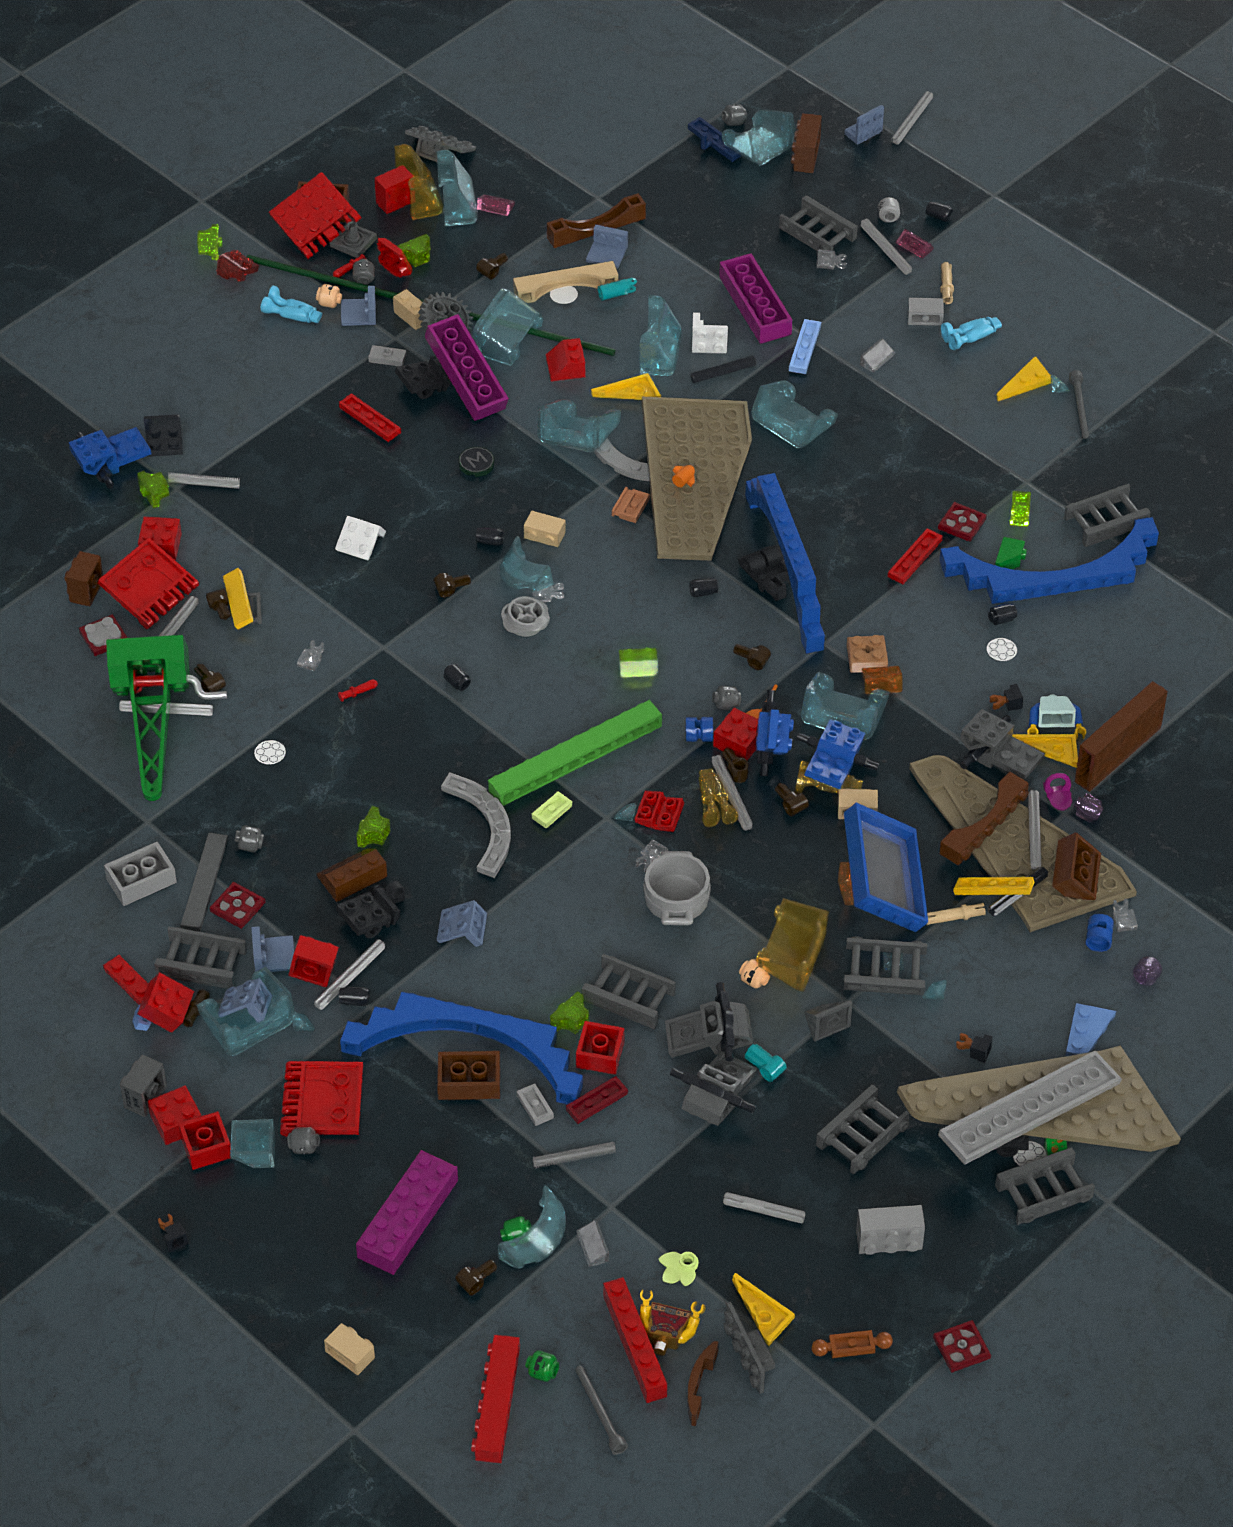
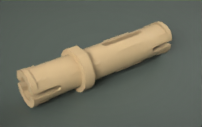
[940,262,954,304]
[927,903,986,925]

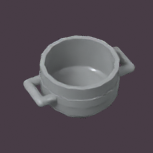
[643,851,711,925]

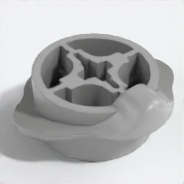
[501,596,550,637]

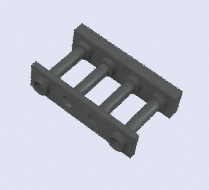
[779,195,858,259]
[1064,484,1151,547]
[155,926,247,989]
[844,936,927,996]
[582,954,676,1029]
[816,1085,909,1174]
[995,1147,1095,1225]

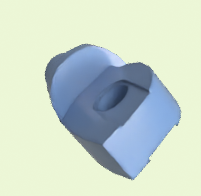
[132,1004,152,1031]

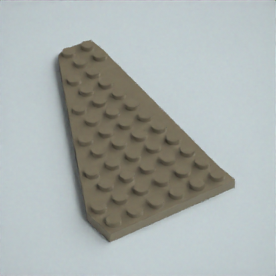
[909,755,1137,932]
[897,1045,1181,1152]

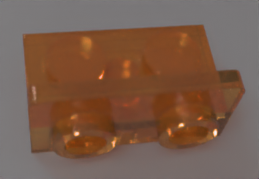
[862,666,903,694]
[838,862,854,905]

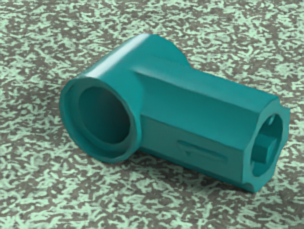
[745,1044,787,1082]

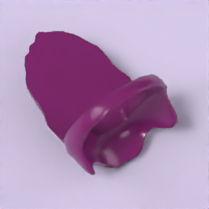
[1043,773,1072,811]

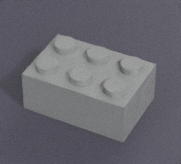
[104,842,177,906]
[856,1205,925,1255]

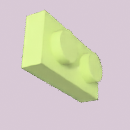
[532,792,572,828]

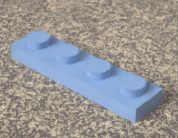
[789,319,821,374]

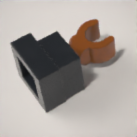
[990,684,1023,711]
[956,1033,993,1063]
[158,1214,189,1253]

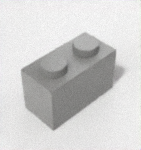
[908,298,944,325]

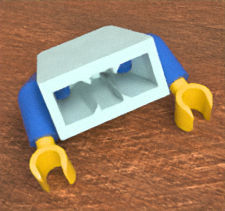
[1027,694,1086,740]

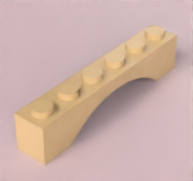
[513,261,618,305]

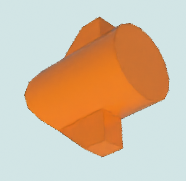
[672,465,695,488]

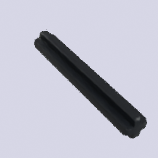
[691,356,756,383]
[988,867,1049,916]

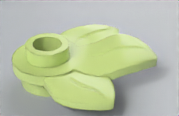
[659,1252,698,1286]

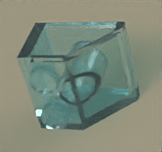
[230,1119,276,1168]

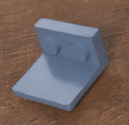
[845,105,884,145]
[586,225,628,269]
[341,286,376,326]
[437,900,487,947]
[251,927,294,973]
[218,978,272,1022]

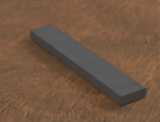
[181,833,228,932]

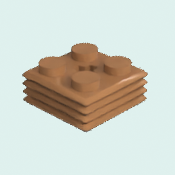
[847,635,888,673]

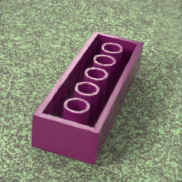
[719,253,792,344]
[425,314,509,421]
[356,1150,458,1275]

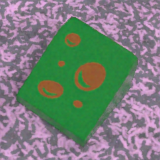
[1044,1138,1067,1156]

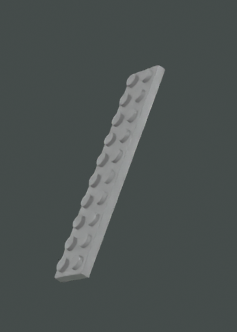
[938,1051,1122,1165]

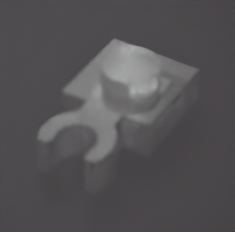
[817,249,847,269]
[532,582,564,602]
[297,640,324,671]
[636,839,668,872]
[1113,899,1138,932]

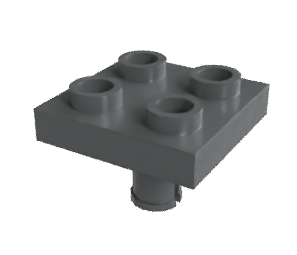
[330,221,377,258]

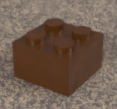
[64,551,103,607]

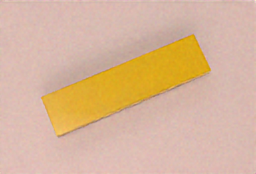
[223,568,253,630]
[953,877,1035,895]

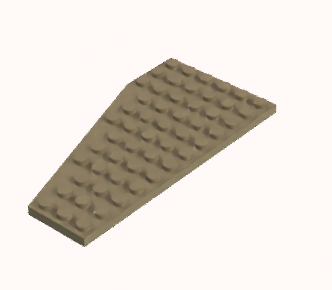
[641,396,752,561]

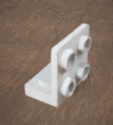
[692,313,728,353]
[335,516,386,561]

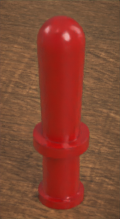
[333,254,366,278]
[338,679,378,701]

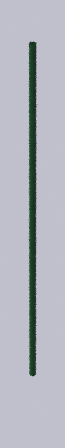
[246,255,616,356]

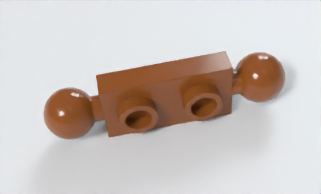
[811,1330,893,1358]

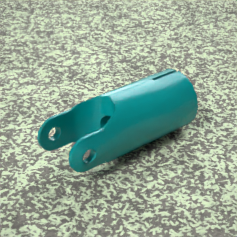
[597,278,637,301]

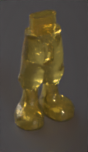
[795,760,863,794]
[699,769,738,827]

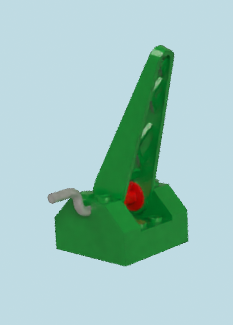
[106,635,227,801]

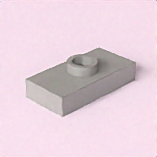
[368,345,407,366]
[517,1083,554,1126]

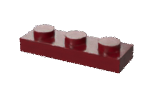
[566,1076,628,1124]

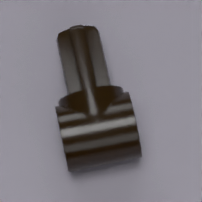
[476,253,508,280]
[434,573,471,598]
[206,588,231,621]
[733,644,771,670]
[194,664,226,692]
[722,748,748,783]
[775,783,809,816]
[455,1260,497,1295]

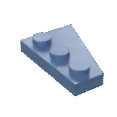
[1065,1003,1116,1056]

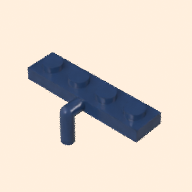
[688,117,744,162]

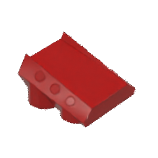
[377,238,413,277]

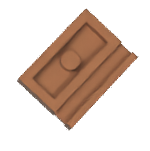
[612,487,650,523]

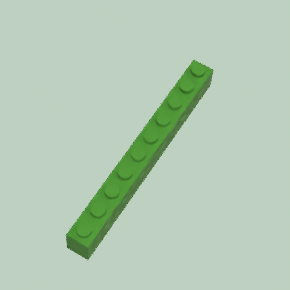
[488,700,662,806]

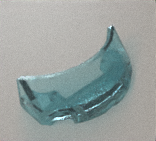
[500,536,554,591]
[498,1185,566,1268]

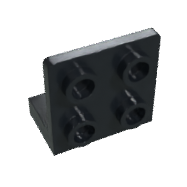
[144,414,183,457]

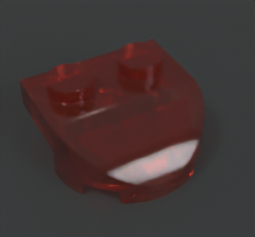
[217,250,259,282]

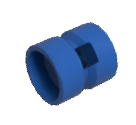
[686,717,713,742]
[1086,914,1114,952]

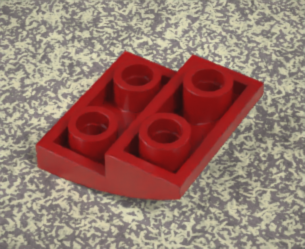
[634,791,684,832]

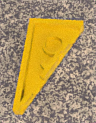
[996,357,1053,401]
[591,373,661,400]
[1012,734,1078,767]
[732,1273,795,1346]

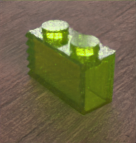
[619,647,658,677]

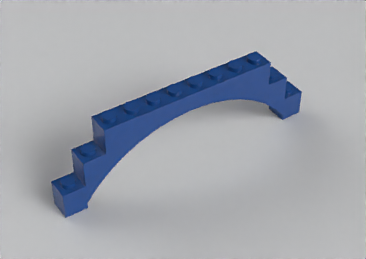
[745,473,825,654]
[940,517,1159,604]
[340,992,583,1104]

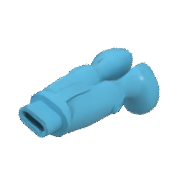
[261,285,323,323]
[941,317,1002,350]

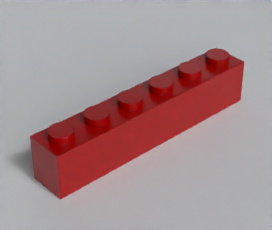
[603,1277,667,1403]
[471,1335,520,1463]

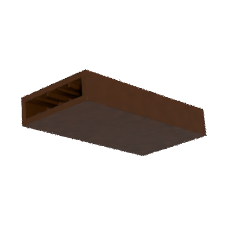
[1074,681,1168,792]

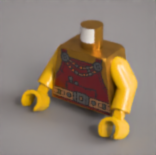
[640,1290,706,1356]

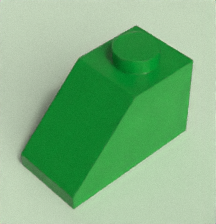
[995,537,1027,569]

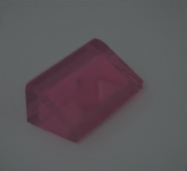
[477,194,515,216]
[895,229,934,259]

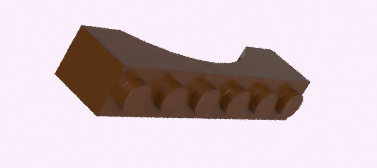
[547,193,646,248]
[939,772,1029,866]

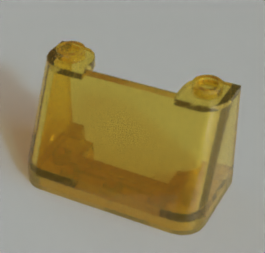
[394,144,443,220]
[756,898,829,992]

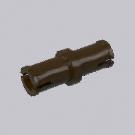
[182,989,210,1027]

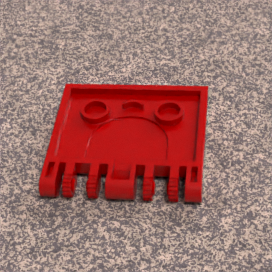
[269,172,361,259]
[97,537,199,629]
[280,1061,363,1136]

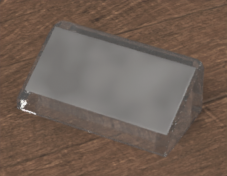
[860,338,895,373]
[576,1220,609,1267]

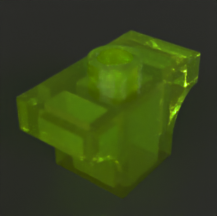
[197,224,223,260]
[397,234,430,267]
[137,471,169,508]
[1010,491,1031,527]
[356,806,390,848]
[550,991,589,1034]

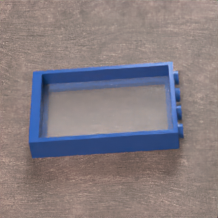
[844,802,928,932]

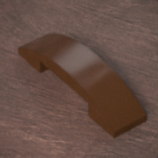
[687,1341,719,1426]

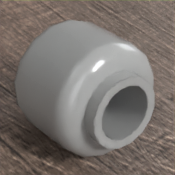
[878,197,900,223]

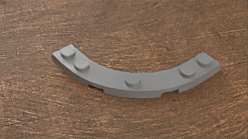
[586,430,649,481]
[441,773,511,878]

